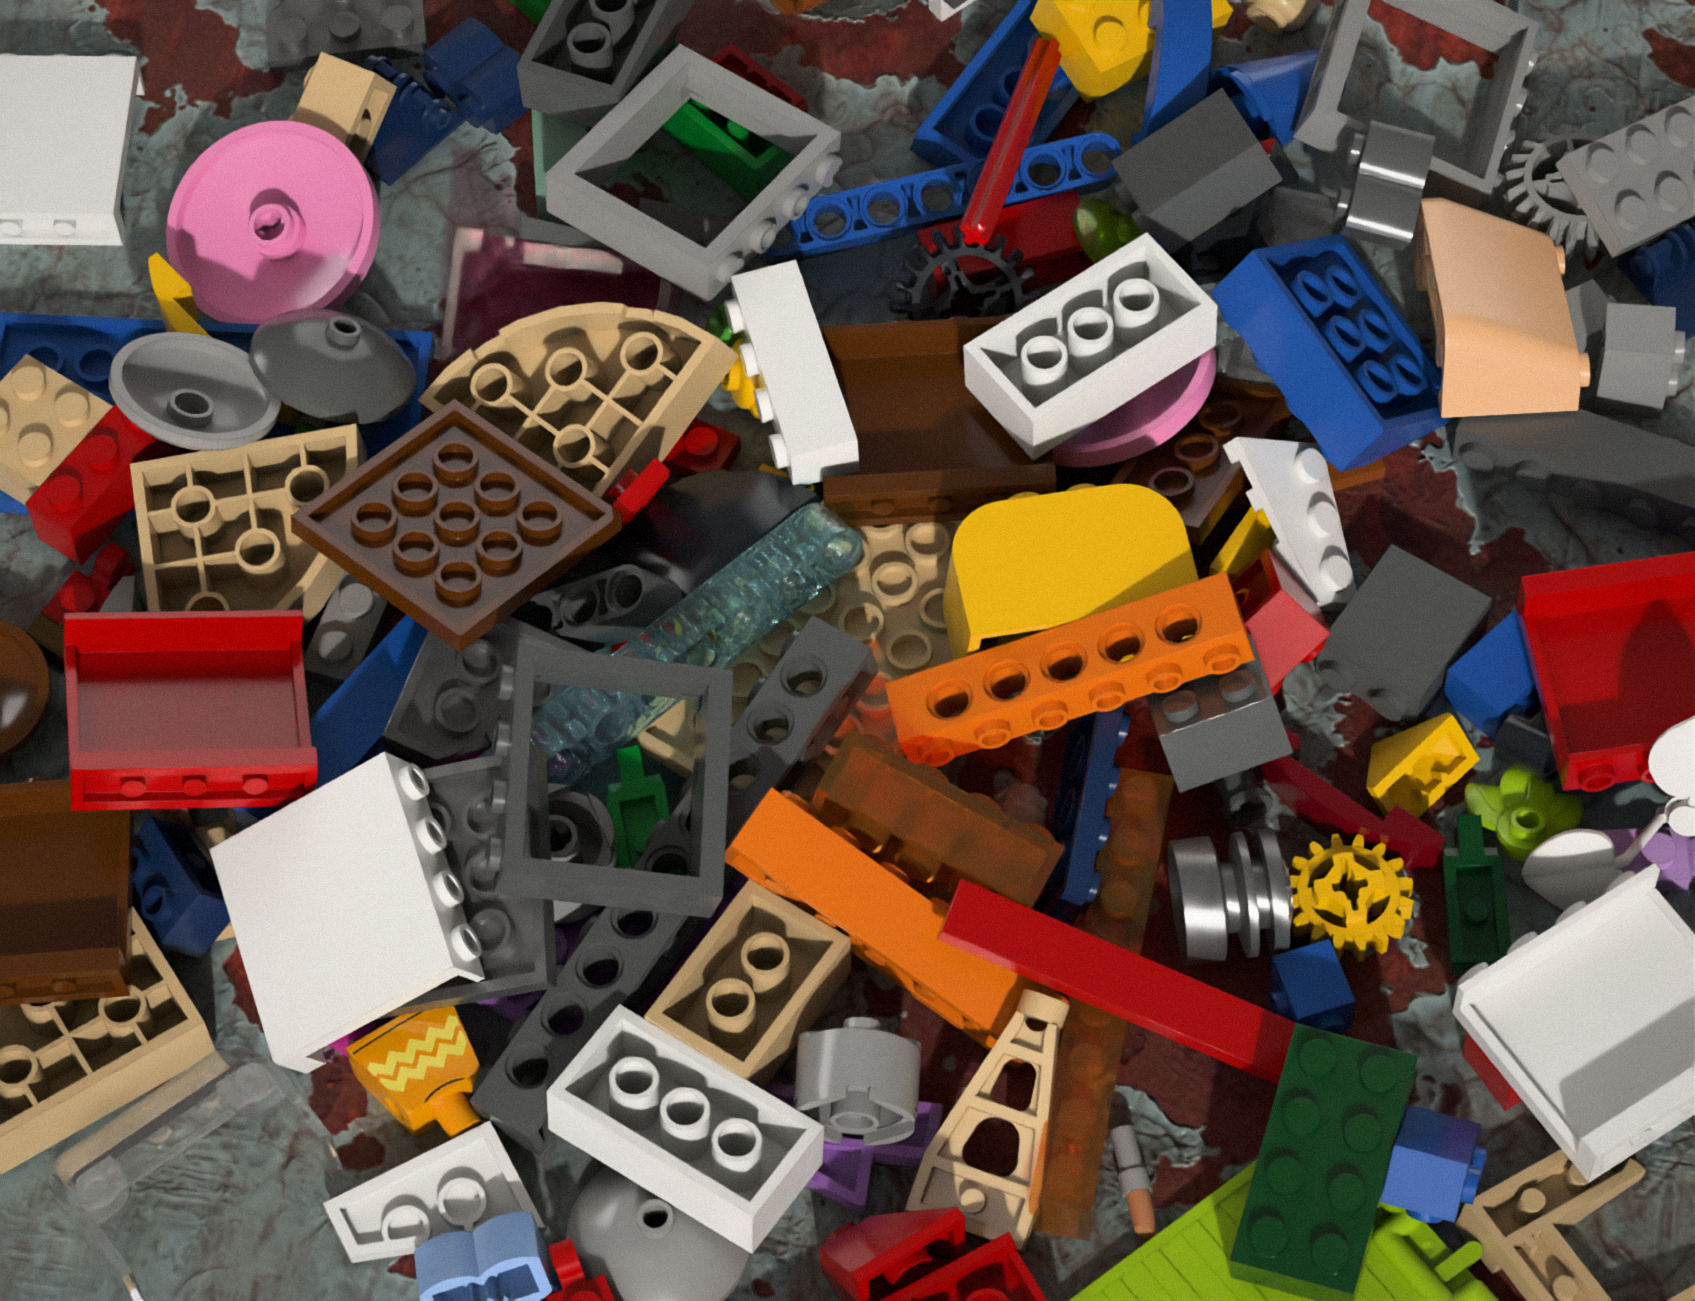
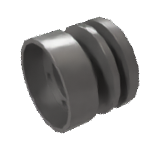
[1167,828,1293,966]

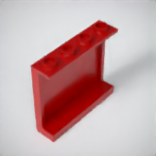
[1516,551,1695,792]
[63,610,318,811]

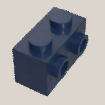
[132,816,231,958]

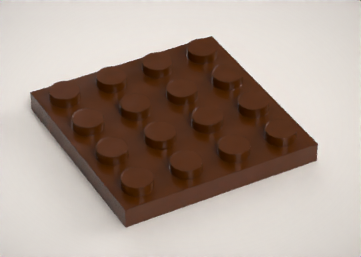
[291,399,622,652]

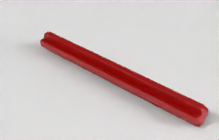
[959,37,1062,246]

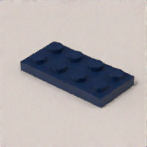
[1033,703,1131,926]

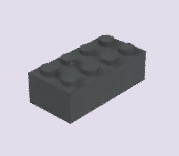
[516,0,695,128]

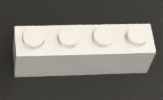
[724,260,860,486]

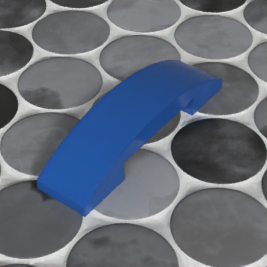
[1130,0,1212,148]

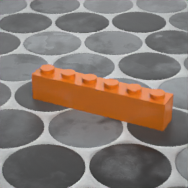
[725,787,1069,1070]

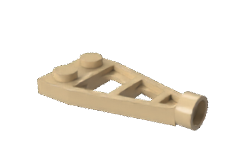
[904,989,1070,1252]

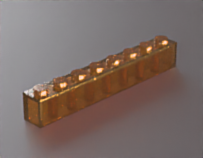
[1029,767,1174,1241]

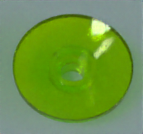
[1073,198,1143,264]

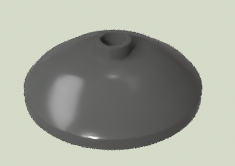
[249,308,416,424]

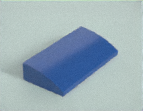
[909,0,1081,185]

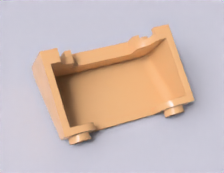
[1414,197,1590,418]

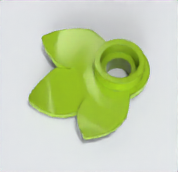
[1464,766,1583,862]

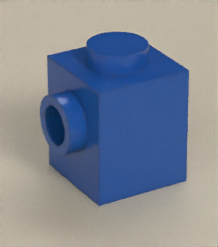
[1268,939,1356,1035]

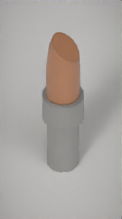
[1110,1125,1157,1241]

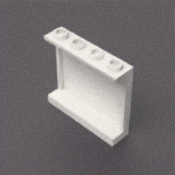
[0,53,146,246]
[209,752,485,1074]
[1452,863,1695,1183]

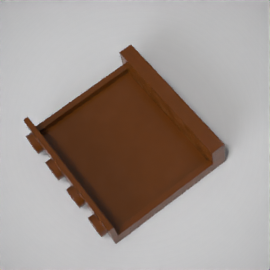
[819,313,1057,528]
[0,777,135,1006]

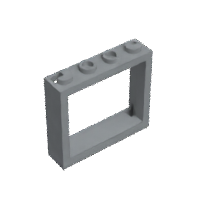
[1293,0,1540,209]
[546,44,843,303]

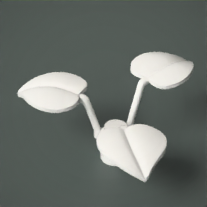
[1521,715,1695,911]

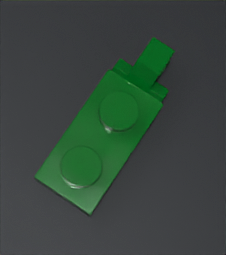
[606,745,683,876]

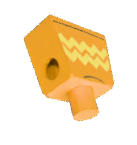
[346,1006,483,1140]

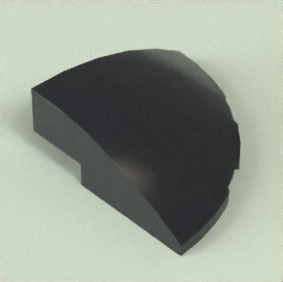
[600,469,821,629]

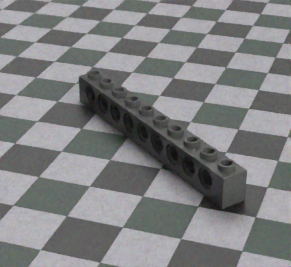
[469,615,878,1156]

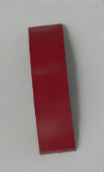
[1256,726,1445,873]

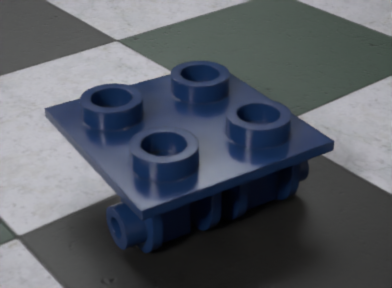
[361,55,466,186]
[1617,219,1695,341]

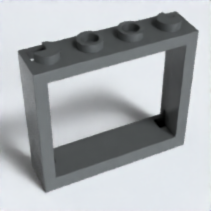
[484,644,733,918]

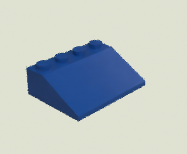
[1210,234,1460,472]

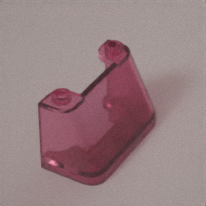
[439,226,683,364]

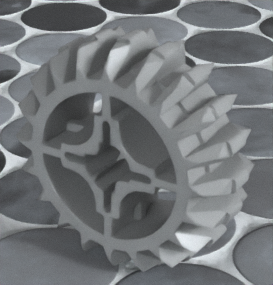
[1501,123,1612,264]

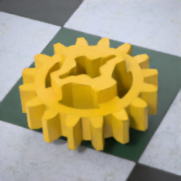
[1290,834,1414,962]

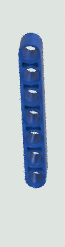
[756,132,1123,266]

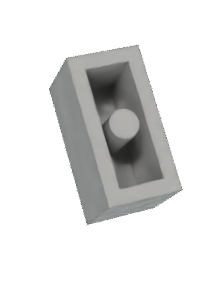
[1593,302,1685,417]

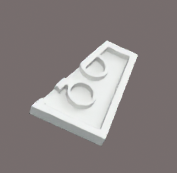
[1223,437,1357,612]
[323,1121,546,1263]

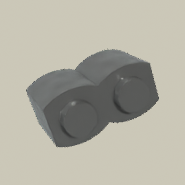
[1333,120,1435,251]

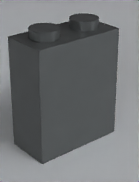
[1111,88,1283,254]
[1316,544,1492,727]

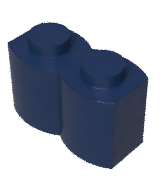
[422,17,530,135]

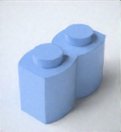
[414,1212,553,1301]

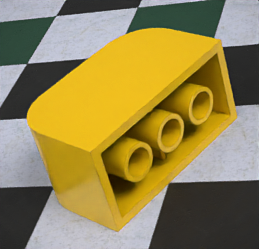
[942,483,1199,662]

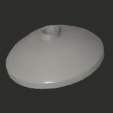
[108,332,281,451]
[566,1166,751,1301]

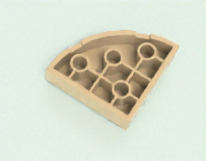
[418,302,739,506]
[130,424,367,630]
[0,905,216,1175]

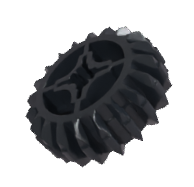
[888,225,1040,321]

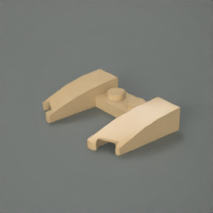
[1455,1149,1695,1301]

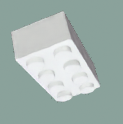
[963,232,1217,461]
[547,1004,824,1254]

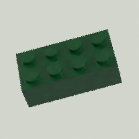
[1230,1023,1418,1301]

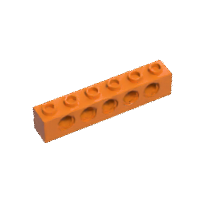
[884,571,1255,771]

